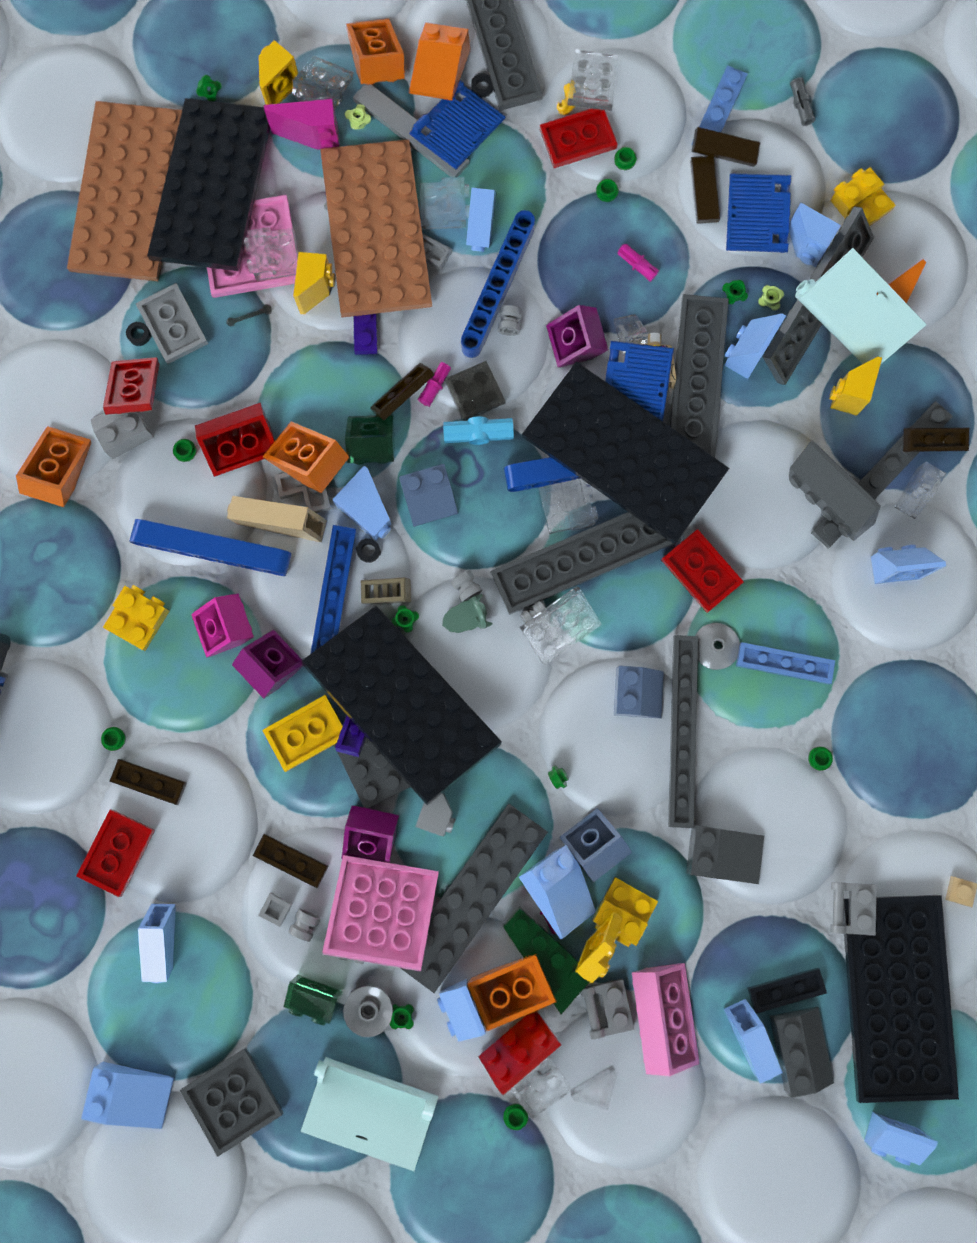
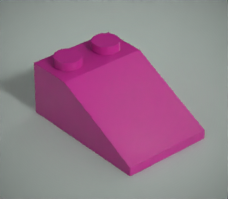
[264,99,340,150]

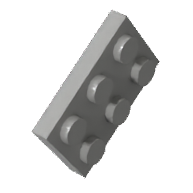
[135,283,208,364]

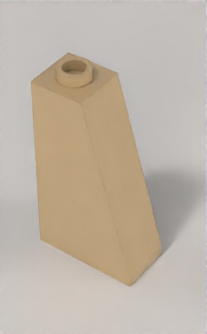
[227,496,327,543]

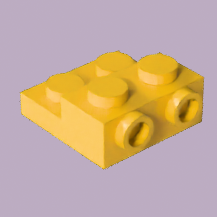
[830,167,896,226]
[103,585,170,651]
[592,877,658,947]
[575,912,622,983]

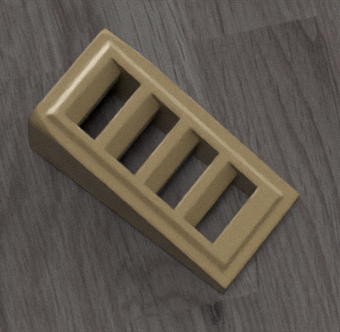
[361,577,411,604]

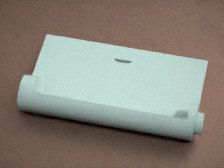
[795,248,927,365]
[301,1057,438,1171]

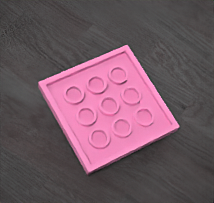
[207,195,298,298]
[322,855,439,971]

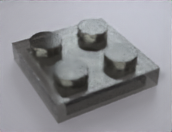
[444,361,505,421]

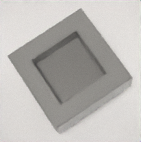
[258,893,292,927]

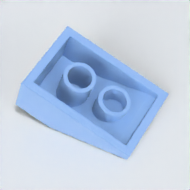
[724,314,786,379]
[871,545,946,584]
[519,845,596,940]
[81,1062,174,1129]

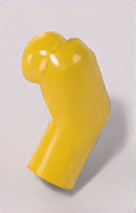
[557,83,578,115]

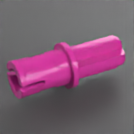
[618,244,660,282]
[417,362,451,407]

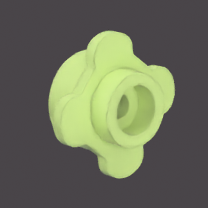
[345,104,371,130]
[758,285,784,311]

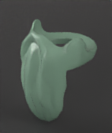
[442,594,493,633]

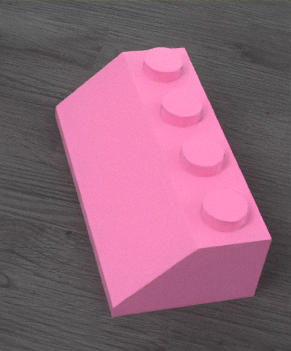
[632,963,700,1076]

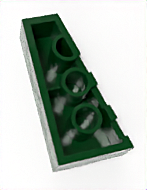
[503,906,589,1015]

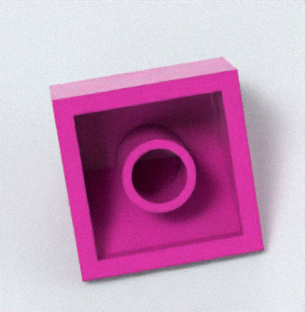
[191,593,254,658]

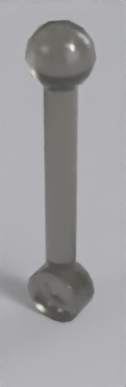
[226,304,272,327]

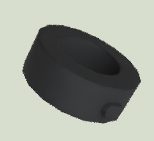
[471,73,493,98]
[126,322,151,346]
[356,539,381,563]

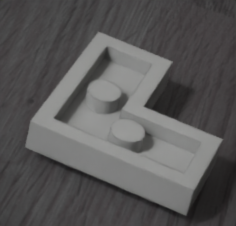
[275,473,332,513]

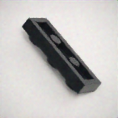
[747,968,827,1014]

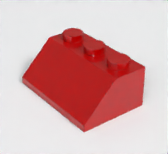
[195,403,275,477]

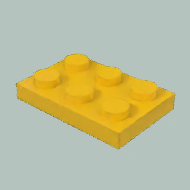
[262,695,343,772]

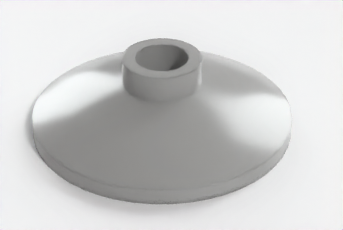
[695,623,740,670]
[343,986,393,1037]

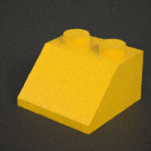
[259,40,301,105]
[293,252,335,314]
[829,357,882,416]

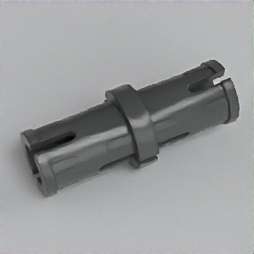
[790,77,816,126]

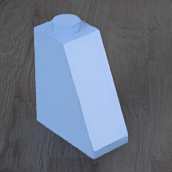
[466,188,496,252]
[332,466,392,541]
[138,904,176,983]
[724,999,782,1084]

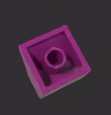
[546,305,608,367]
[232,629,303,699]
[341,805,399,863]

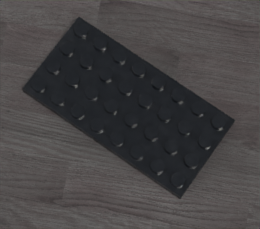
[147,98,270,271]
[522,361,730,545]
[302,606,502,806]
[843,895,959,1103]

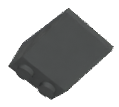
[686,825,764,884]

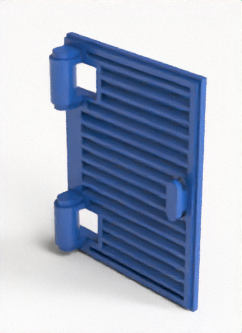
[409,80,506,169]
[726,174,791,253]
[605,341,674,421]

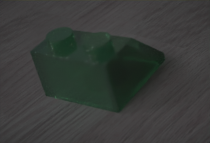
[345,415,395,465]
[283,975,343,1025]

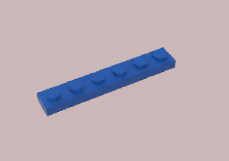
[310,525,356,654]

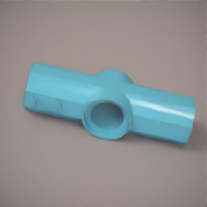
[443,417,514,445]

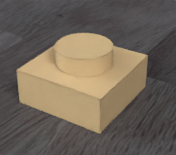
[945,876,977,907]

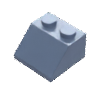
[399,464,458,527]
[614,666,664,719]
[559,808,632,882]

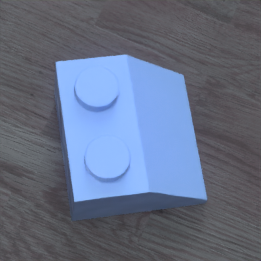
[789,203,841,267]
[437,979,486,1042]
[864,1112,938,1166]

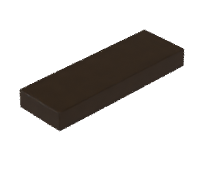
[691,127,760,167]
[690,156,720,224]
[370,363,435,420]
[903,428,970,452]
[109,759,187,805]
[253,834,329,888]

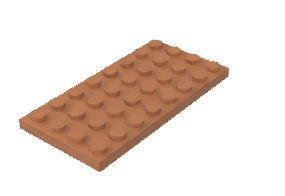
[67,101,182,282]
[320,139,432,318]

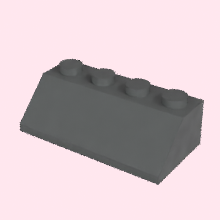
[789,441,881,541]

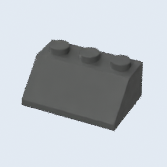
[769,1007,834,1098]

